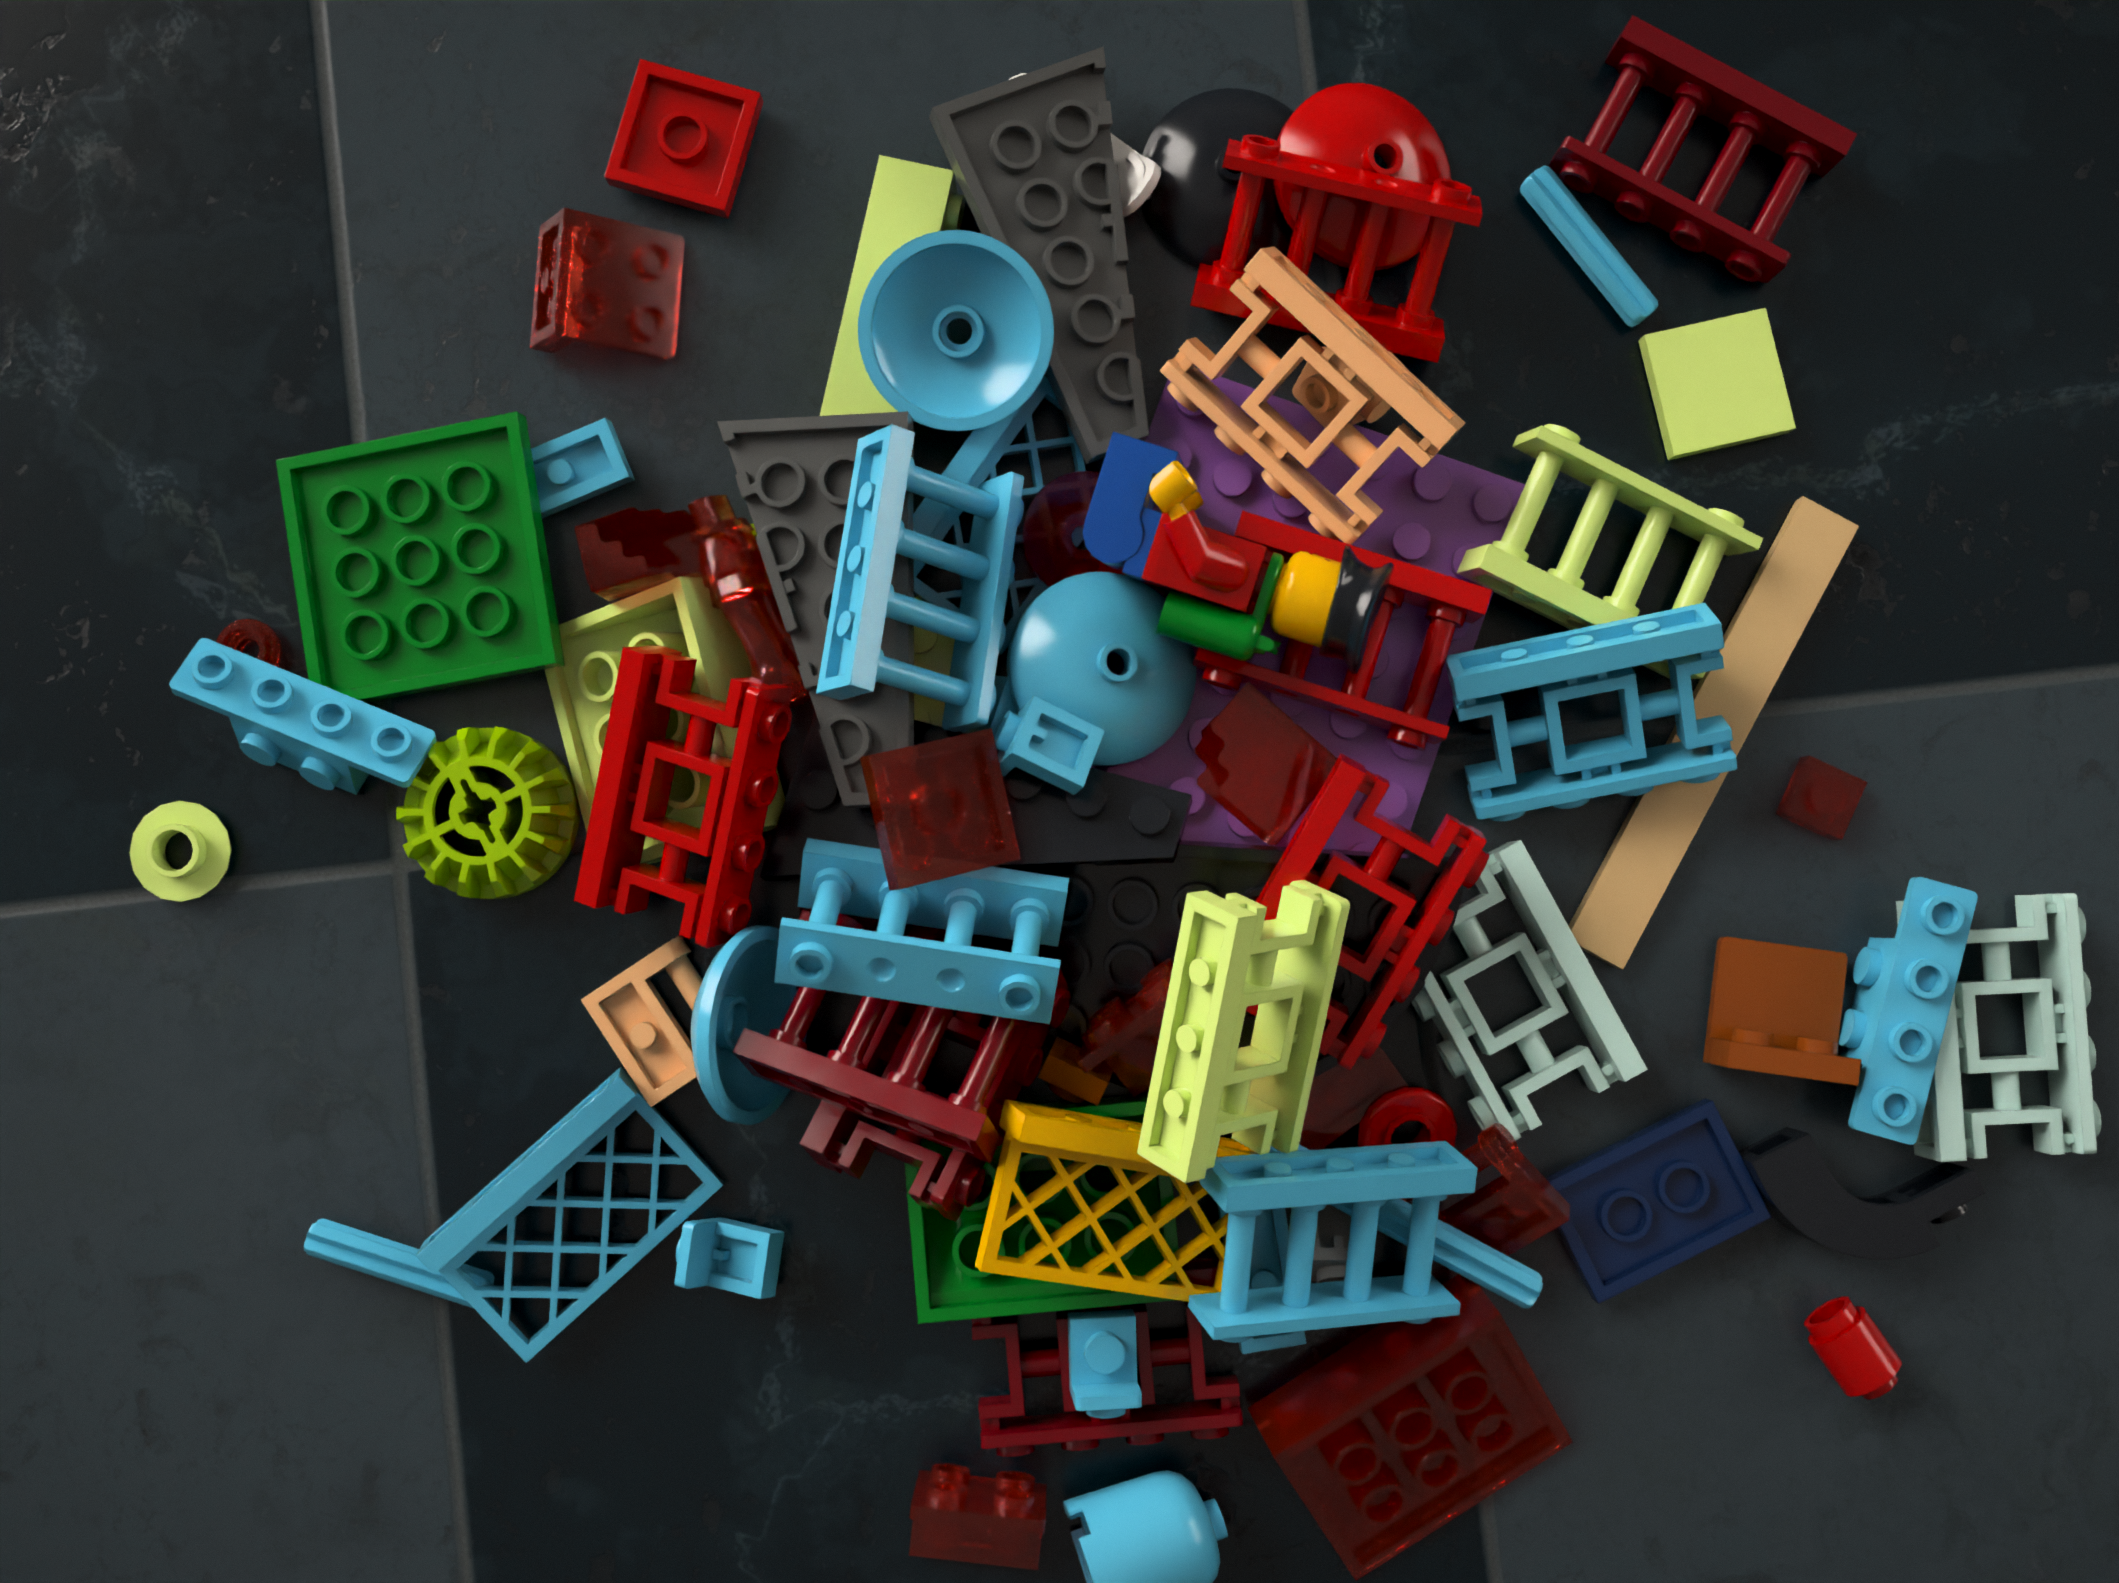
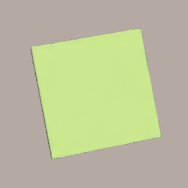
[1638,308,1796,460]

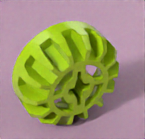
[396,726,580,899]

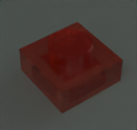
[1775,755,1867,841]

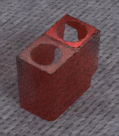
[574,507,714,603]
[1195,682,1338,846]

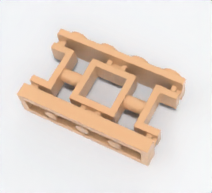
[1160,246,1465,545]

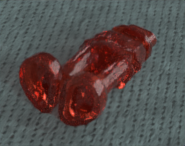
[688,495,811,709]

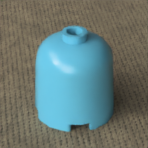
[1063,1470,1228,1583]

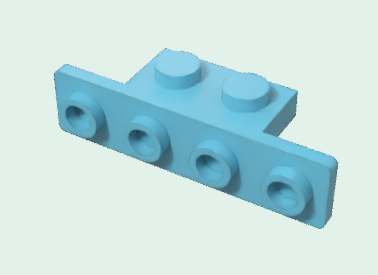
[169,638,437,795]
[1838,877,1978,1145]

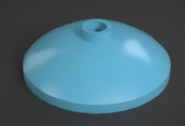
[858,230,1054,431]
[1007,572,1196,766]
[691,925,807,1125]

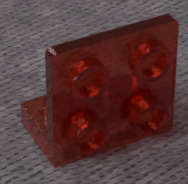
[530,207,684,360]
[1076,958,1174,1098]
[909,1463,1047,1570]

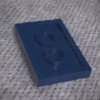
[1534,1098,1772,1304]

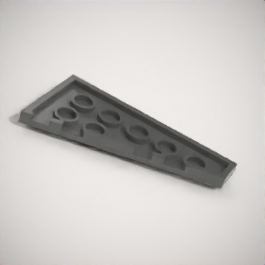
[717,411,914,808]

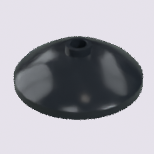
[1141,88,1294,269]

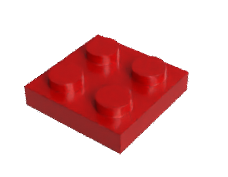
[604,59,764,219]

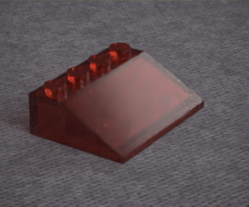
[1248,1274,1573,1581]

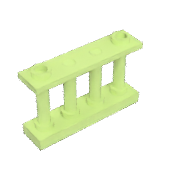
[1457,424,1763,679]

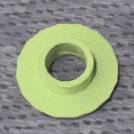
[129,801,232,902]

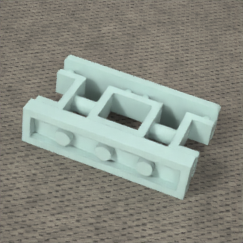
[1411,840,1648,1144]
[1896,893,2101,1162]

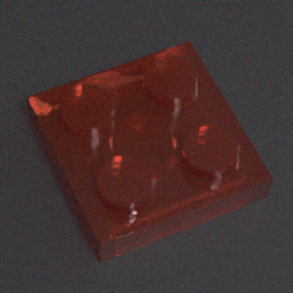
[860,728,1021,890]

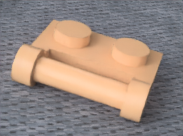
[581,936,703,1108]

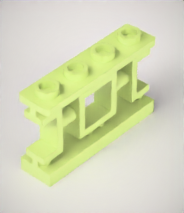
[1137,880,1350,1183]

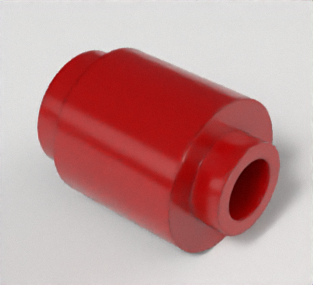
[1804,1296,1902,1400]

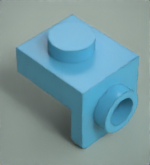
[674,1217,785,1299]

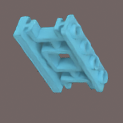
[1445,603,1738,821]

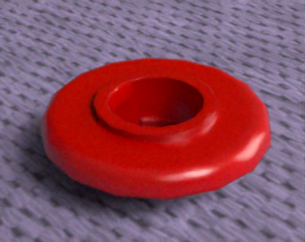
[1357,1087,1458,1147]

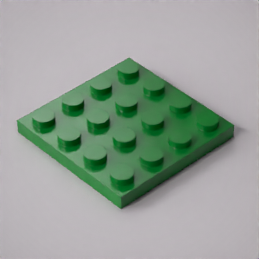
[276,411,565,703]

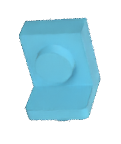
[991,696,1105,795]
[1067,1309,1142,1419]

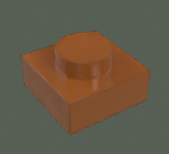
[1038,1037,1115,1106]

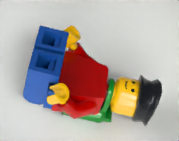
[1083,432,1394,674]

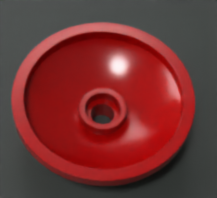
[1273,83,1451,271]

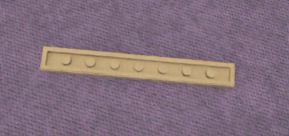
[1568,496,1859,969]

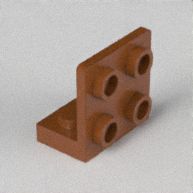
[1703,937,1861,1086]

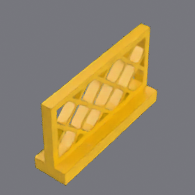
[975,1099,1258,1302]

